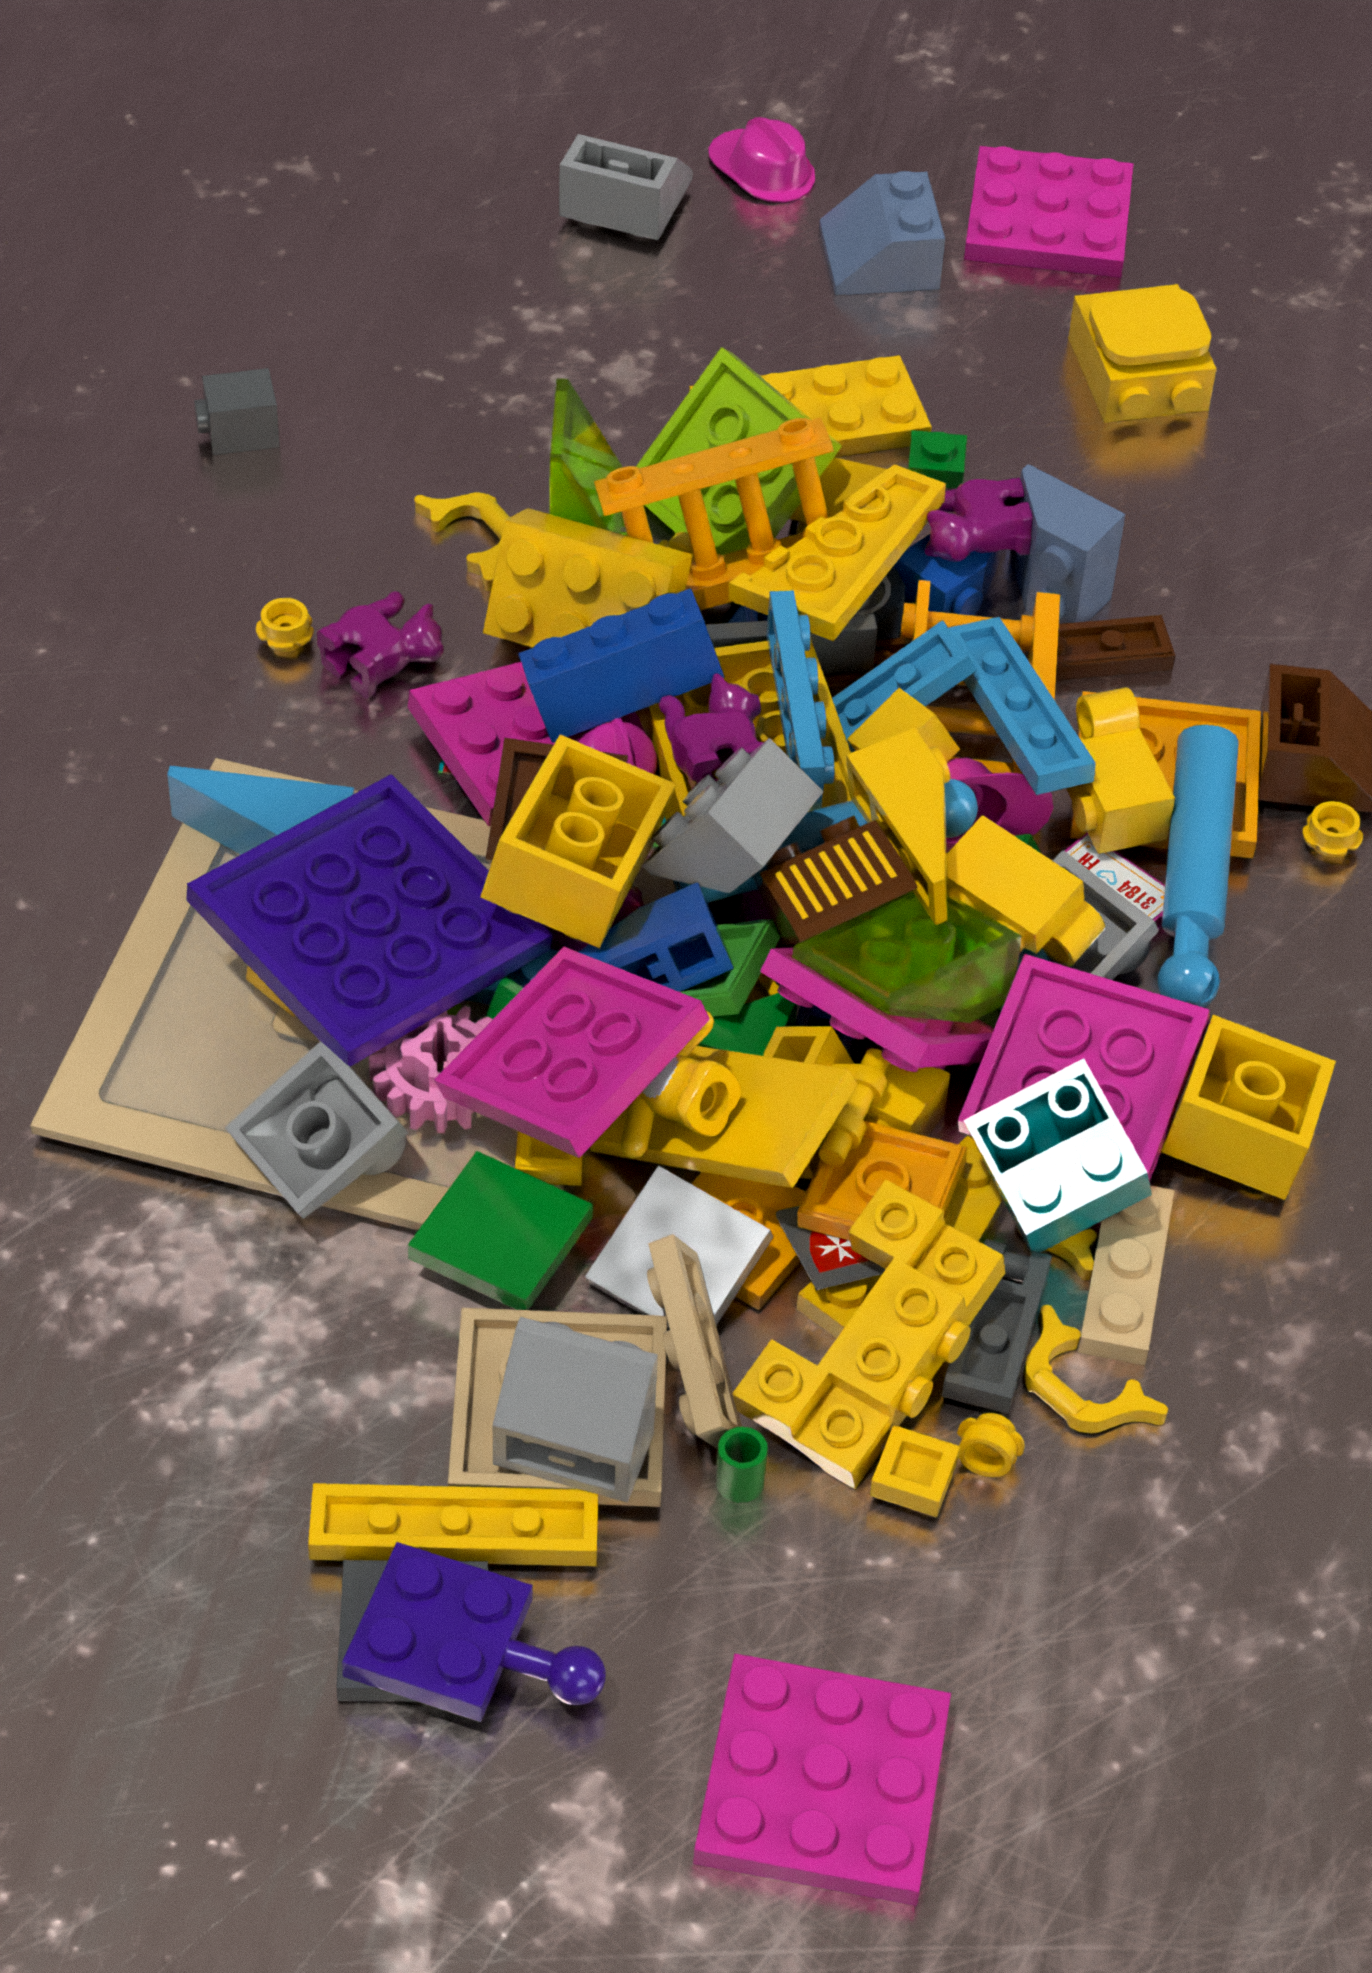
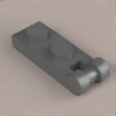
[942,1239,1052,1414]

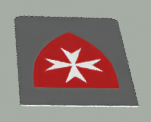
[776,1205,886,1290]

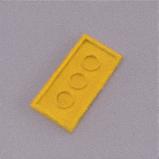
[589,1046,858,1188]

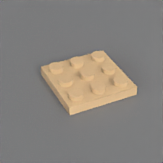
[448,1307,667,1507]

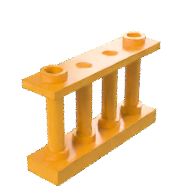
[594,417,834,611]
[900,580,1060,774]

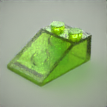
[549,378,627,536]
[792,891,1022,1023]

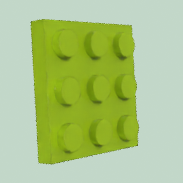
[636,347,842,555]

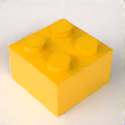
[1161,1015,1336,1200]

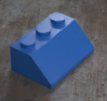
[518,588,725,743]

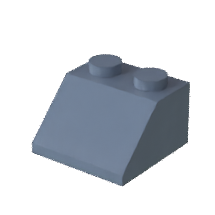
[819,171,945,295]
[1010,464,1125,624]

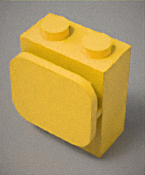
[1068,284,1217,423]

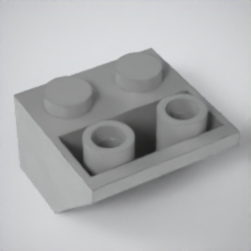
[559,134,693,240]
[643,738,824,893]
[492,1316,658,1503]

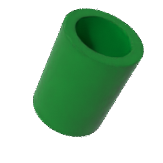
[716,1427,768,1503]

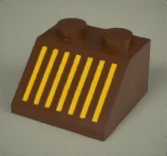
[752,815,918,945]

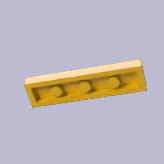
[308,1483,598,1566]

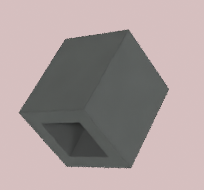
[194,368,280,455]

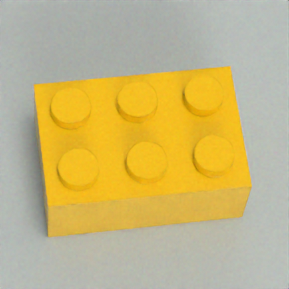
[483,508,693,648]
[480,735,676,948]

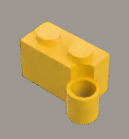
[1066,687,1175,854]
[946,815,1105,967]

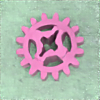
[369,1006,492,1133]

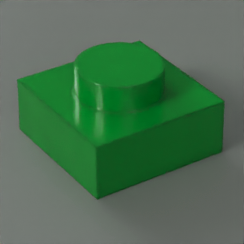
[908,430,967,489]

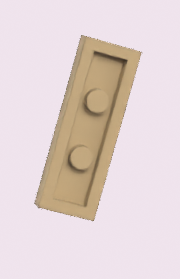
[1078,1186,1175,1366]
[647,1234,742,1449]

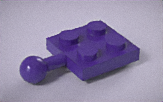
[342,1542,606,1722]

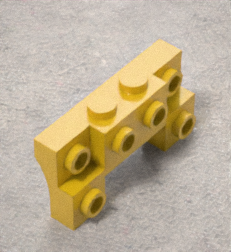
[732,1179,1005,1489]

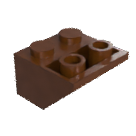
[1258,664,1372,813]

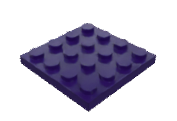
[186,774,553,1067]

